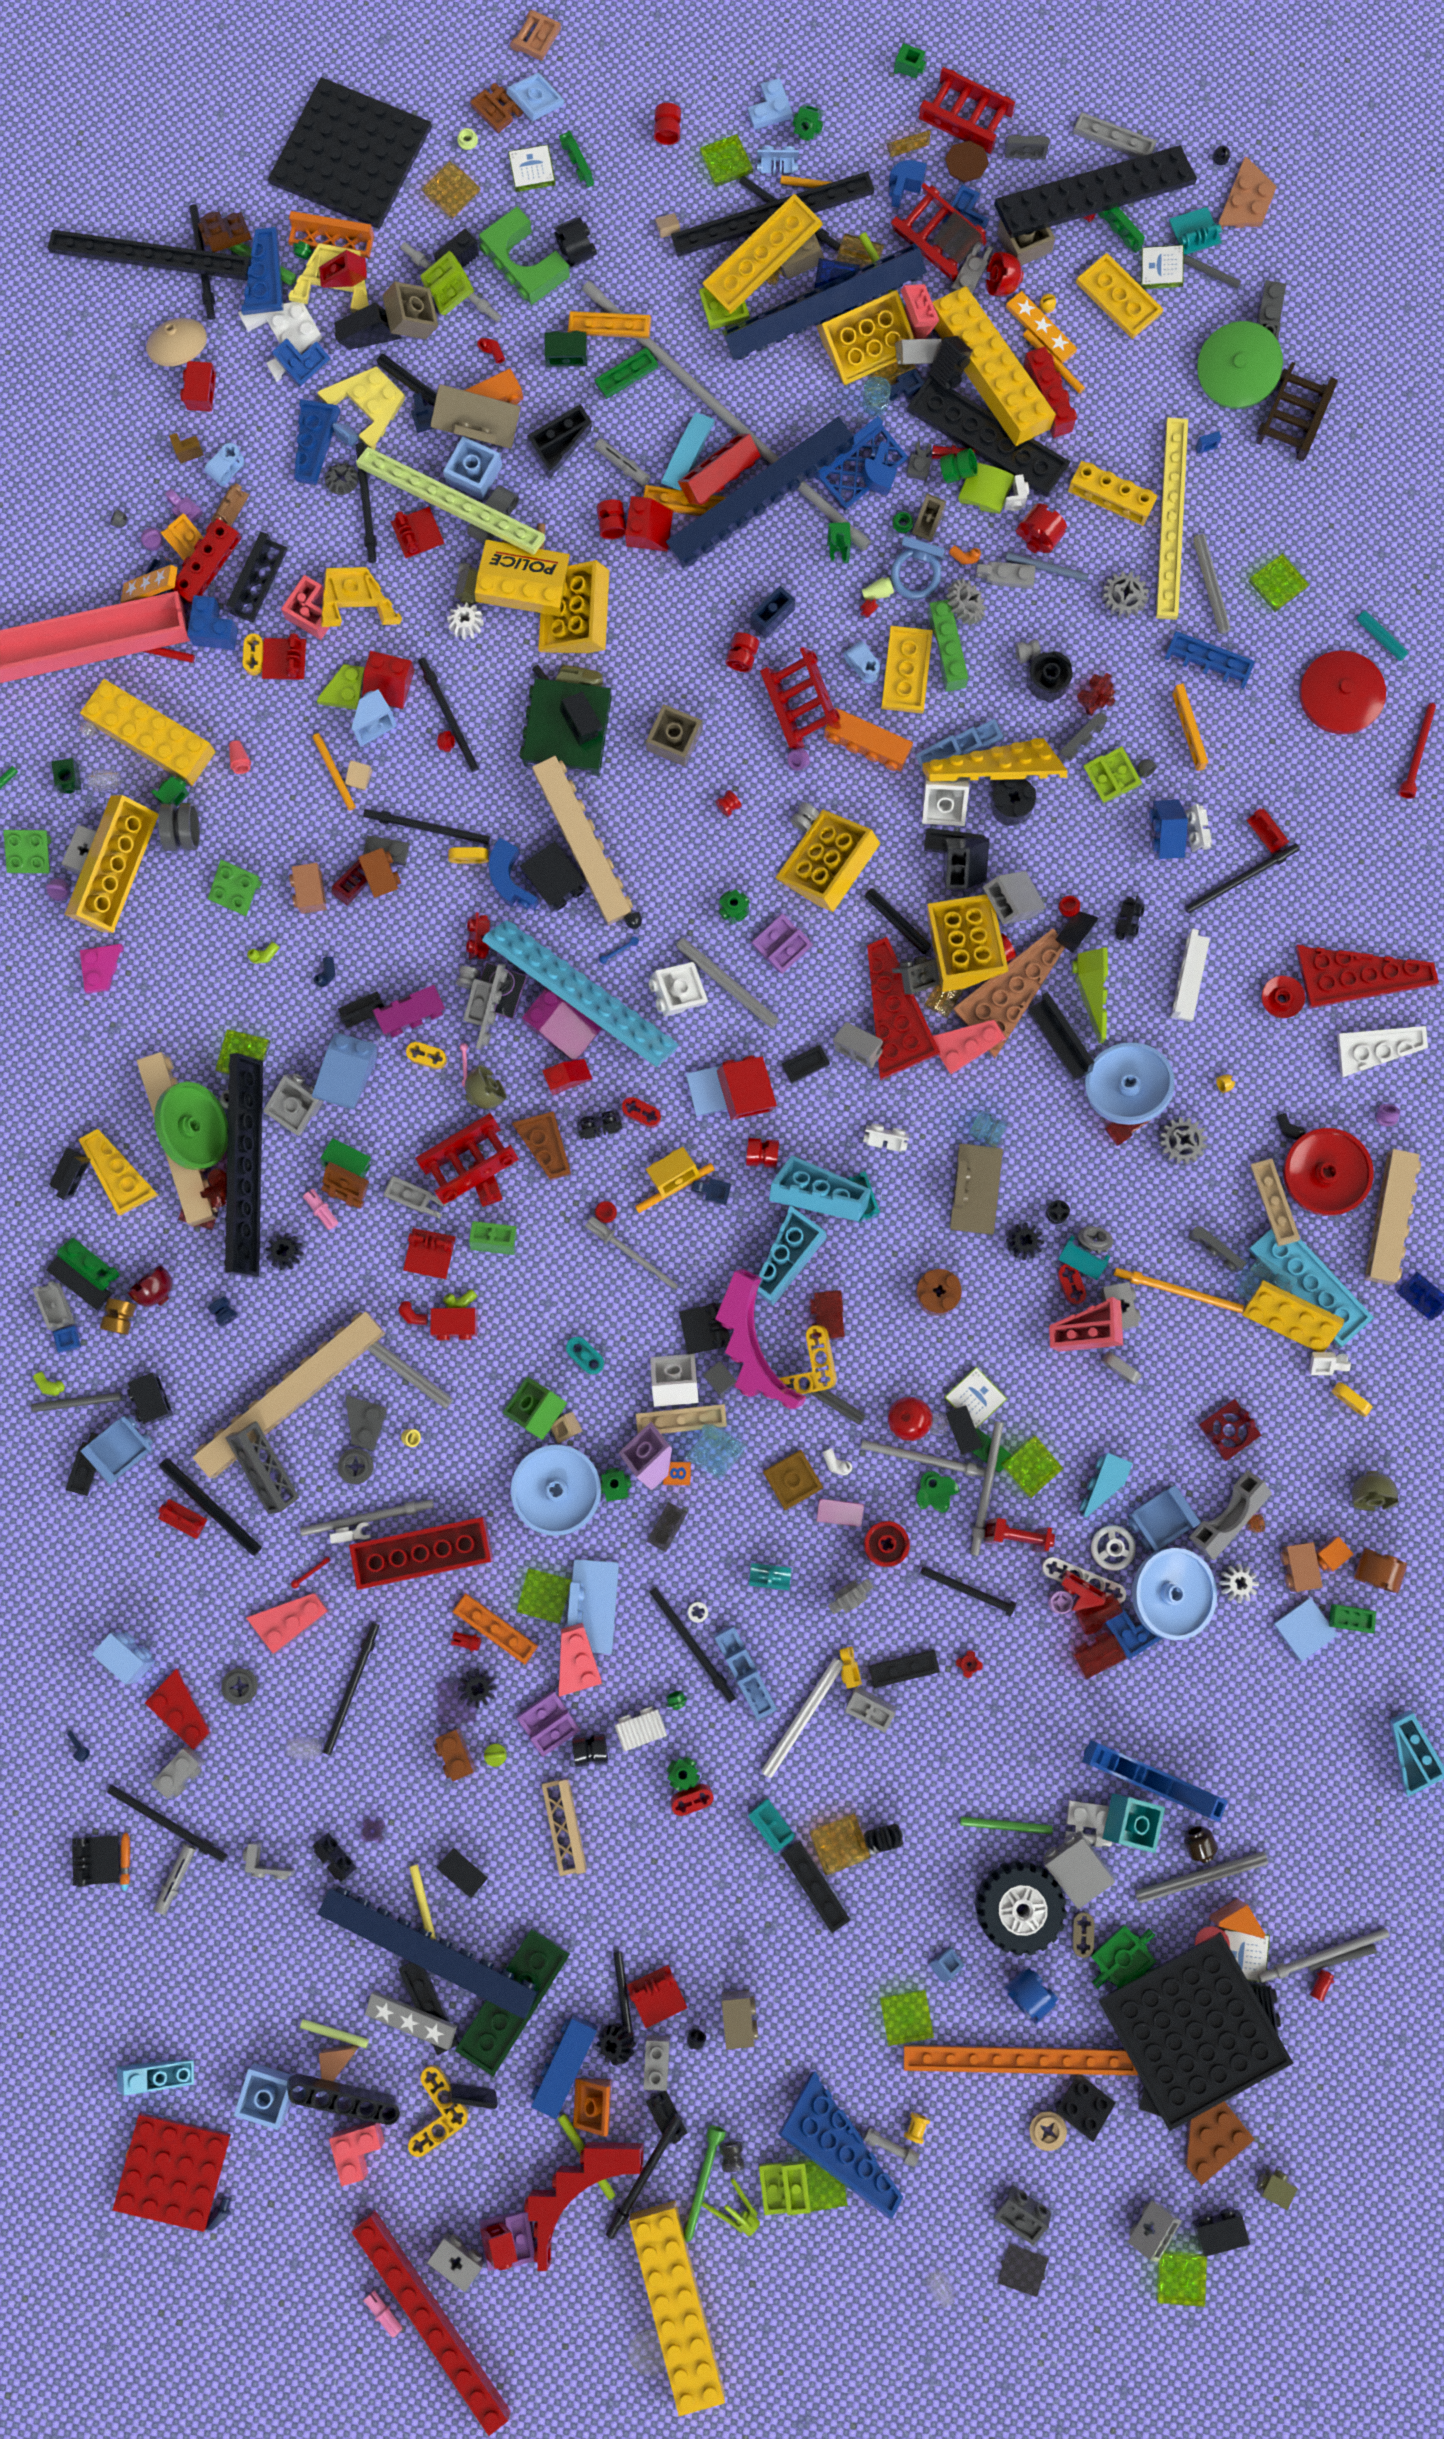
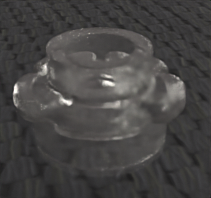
[77,720,98,740]
[930,1413,949,1435]

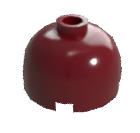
[127,1264,173,1307]

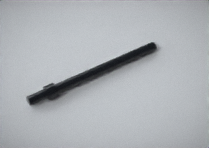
[739,176,841,252]
[189,204,216,320]
[355,443,377,563]
[418,657,479,772]
[363,809,490,845]
[1185,843,1300,914]
[649,1587,736,1703]
[323,1622,380,1755]
[107,1785,228,1863]
[605,2114,683,2239]

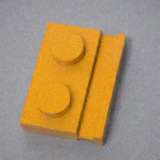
[160,513,204,561]

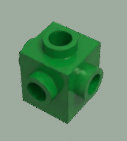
[792,104,824,141]
[718,889,750,925]
[600,1467,632,1502]
[666,1756,700,1791]

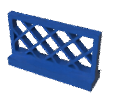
[814,416,909,510]

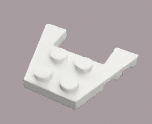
[238,302,322,382]

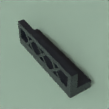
[226,531,288,623]
[1028,992,1095,1081]

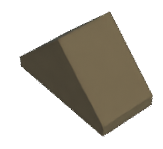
[912,493,947,541]

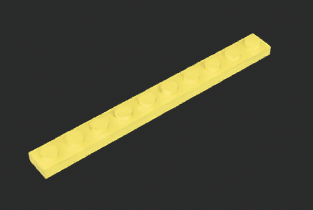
[1156,417,1188,620]

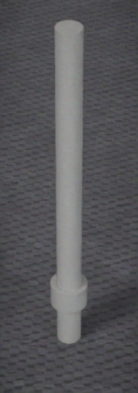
[970,1421,1004,1556]
[861,1440,986,1477]
[300,1499,434,1536]
[1258,1928,1390,1983]

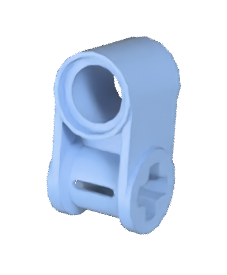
[204,443,245,486]
[843,641,880,684]

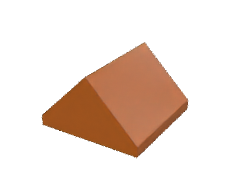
[1209,1898,1265,1939]
[573,2078,612,2137]

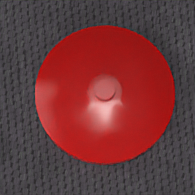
[1299,650,1386,735]
[1283,1128,1374,1216]

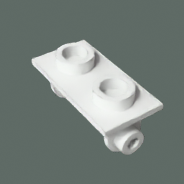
[1185,804,1213,852]
[863,1123,909,1152]

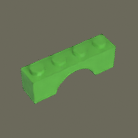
[927,599,969,692]

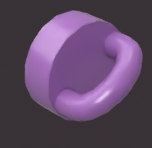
[141,528,163,551]
[787,748,810,771]
[46,878,70,901]
[1376,1104,1400,1126]

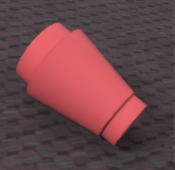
[229,740,251,774]

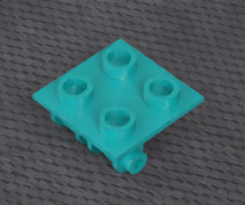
[1169,206,1222,256]

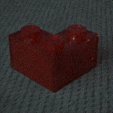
[809,1290,845,1342]

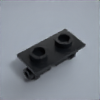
[1115,896,1145,944]
[338,991,385,1028]
[312,1832,357,1882]
[645,2091,688,2144]

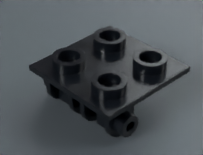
[576,1110,623,1140]
[679,1303,730,1355]
[72,1835,120,1887]
[1054,2074,1116,2142]

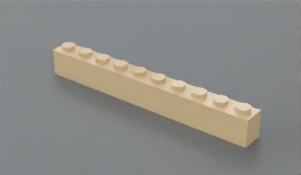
[192,1311,386,1479]

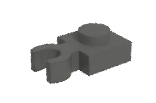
[906,441,932,481]

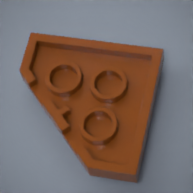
[1184,2101,1255,2186]

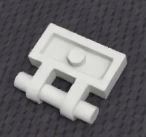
[1065,1800,1112,1848]

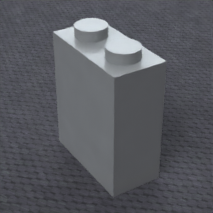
[983,871,1046,925]
[1043,1831,1116,1909]

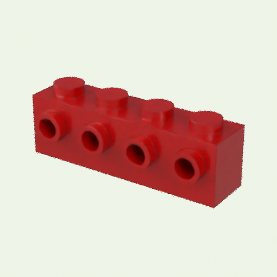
[1023,346,1077,438]
[677,433,761,505]
[171,518,242,605]

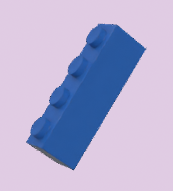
[530,2014,598,2119]

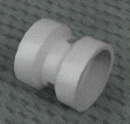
[1015,639,1041,664]
[790,802,819,832]

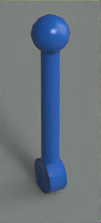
[599,937,639,964]

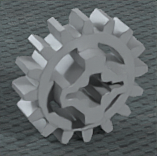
[1102,571,1149,619]
[946,578,986,626]
[1159,1117,1208,1165]
[828,1578,874,1615]

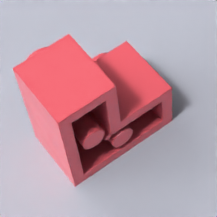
[281,575,330,640]
[329,2121,385,2187]

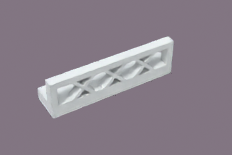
[1170,928,1210,1022]

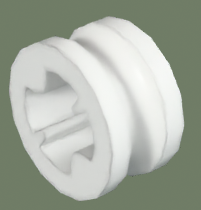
[688,1602,708,1623]

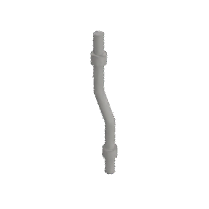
[400,242,502,323]

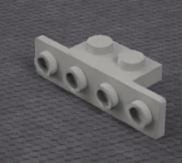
[463,963,508,1050]

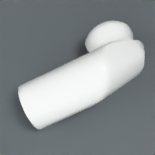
[822,1449,852,1476]

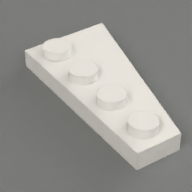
[1337,1026,1428,1078]

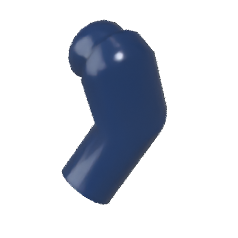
[314,957,336,987]

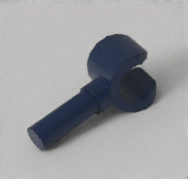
[67,1731,90,1762]

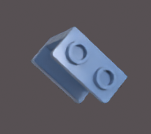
[80,1415,153,1485]
[1127,1485,1201,1553]

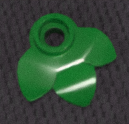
[916,1471,960,1513]

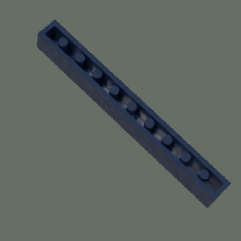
[722,243,927,360]
[666,416,854,568]
[317,1886,539,2019]

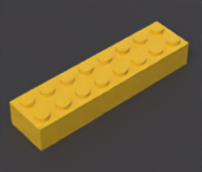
[932,286,1056,446]
[629,2200,725,2417]

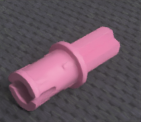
[303,1189,338,1230]
[363,2290,402,2338]

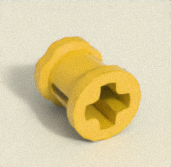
[904,2112,931,2144]

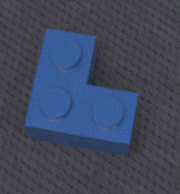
[187,595,238,650]
[1149,799,1188,859]

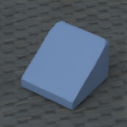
[333,423,360,447]
[929,1947,965,1983]

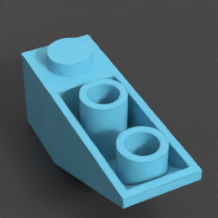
[1079,1453,1133,1518]
[117,2060,194,2096]

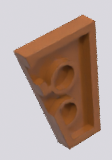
[512,1111,572,1181]

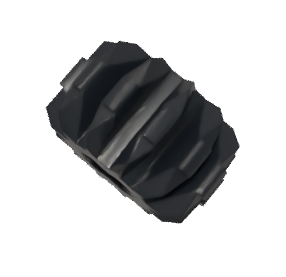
[1006,1222,1044,1261]
[265,1233,304,1271]
[458,1668,497,1708]
[864,1823,903,1854]
[596,2023,637,2066]

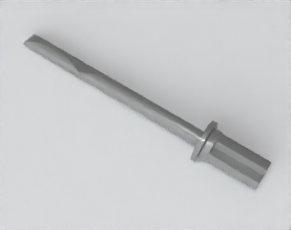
[585,1216,678,1289]

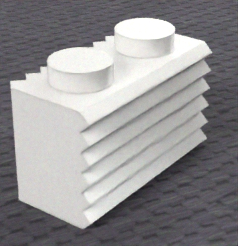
[614,1706,667,1752]

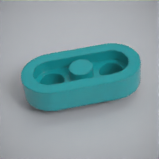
[566,1337,605,1375]

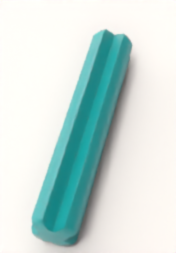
[1357,610,1409,661]

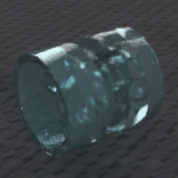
[862,377,891,416]
[968,1110,1008,1148]

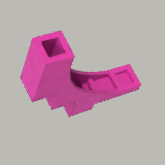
[715,1269,806,1409]

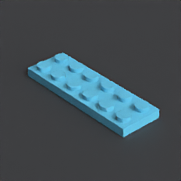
[1248,1229,1374,1348]

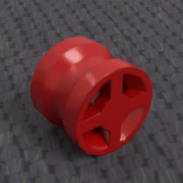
[715,790,742,817]

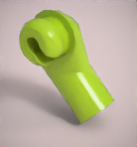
[247,941,280,964]
[443,1289,478,1308]
[32,1371,65,1396]

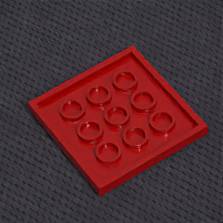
[112,2112,231,2232]

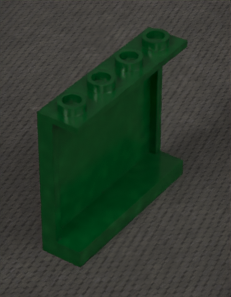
[520,678,612,777]

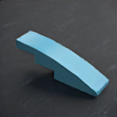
[662,412,715,491]

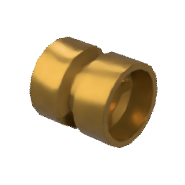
[100,1298,136,1335]

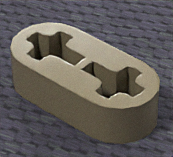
[1071,1911,1095,1958]

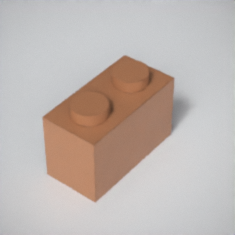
[289,863,327,914]
[1280,1542,1323,1592]

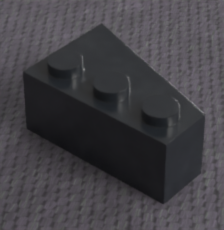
[527,404,592,480]

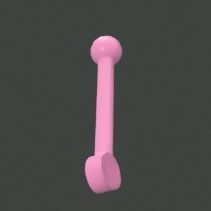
[460,1043,468,1088]

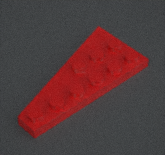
[867,937,940,1081]
[1295,944,1439,1009]

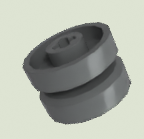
[158,803,200,851]

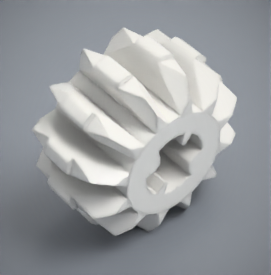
[447,602,484,641]
[1219,1564,1259,1603]

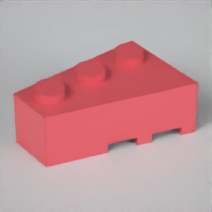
[1049,1297,1123,1352]

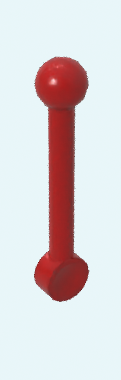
[291,1557,331,1589]

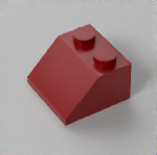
[625,496,673,552]
[362,650,415,709]

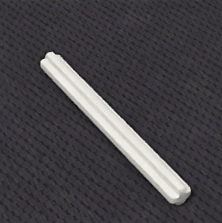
[761,1658,844,1778]

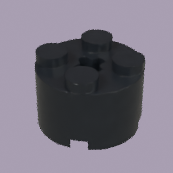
[553,217,597,269]
[1027,651,1073,703]
[990,779,1036,826]

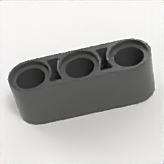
[467,485,519,545]

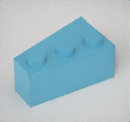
[1389,1710,1444,1797]

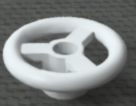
[1091,1525,1136,1571]

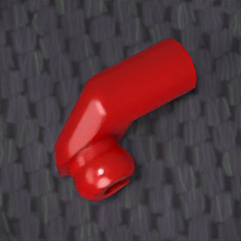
[477,338,505,364]
[398,1301,428,1325]

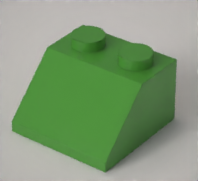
[502,1376,567,1440]

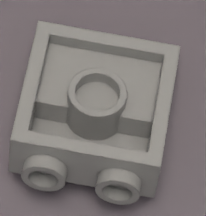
[263,1073,324,1136]

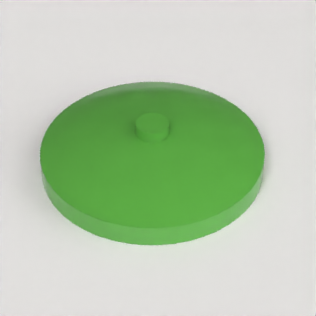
[1197,321,1283,409]
[154,1082,228,1170]

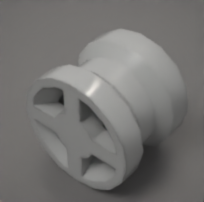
[456,966,480,989]

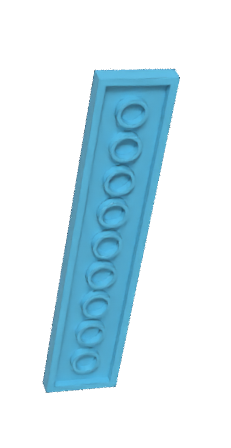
[482,920,679,1067]

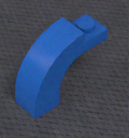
[489,837,539,911]

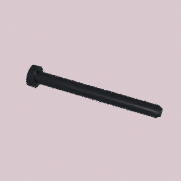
[920,1567,1016,1617]

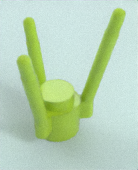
[702,2178,760,2237]

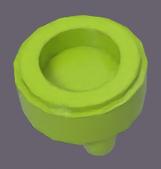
[484,1743,507,1767]

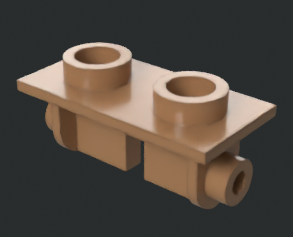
[211,483,250,527]

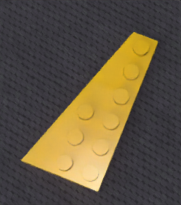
[922,738,1068,782]

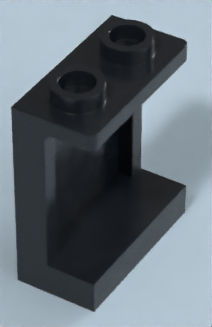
[520,841,586,912]

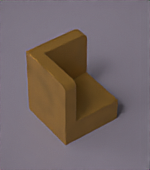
[169,433,204,464]

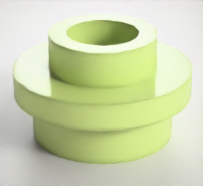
[457,128,478,150]

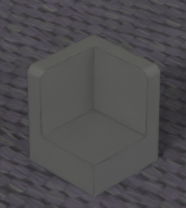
[703,1361,736,1399]

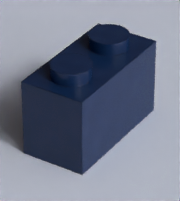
[750,586,795,639]

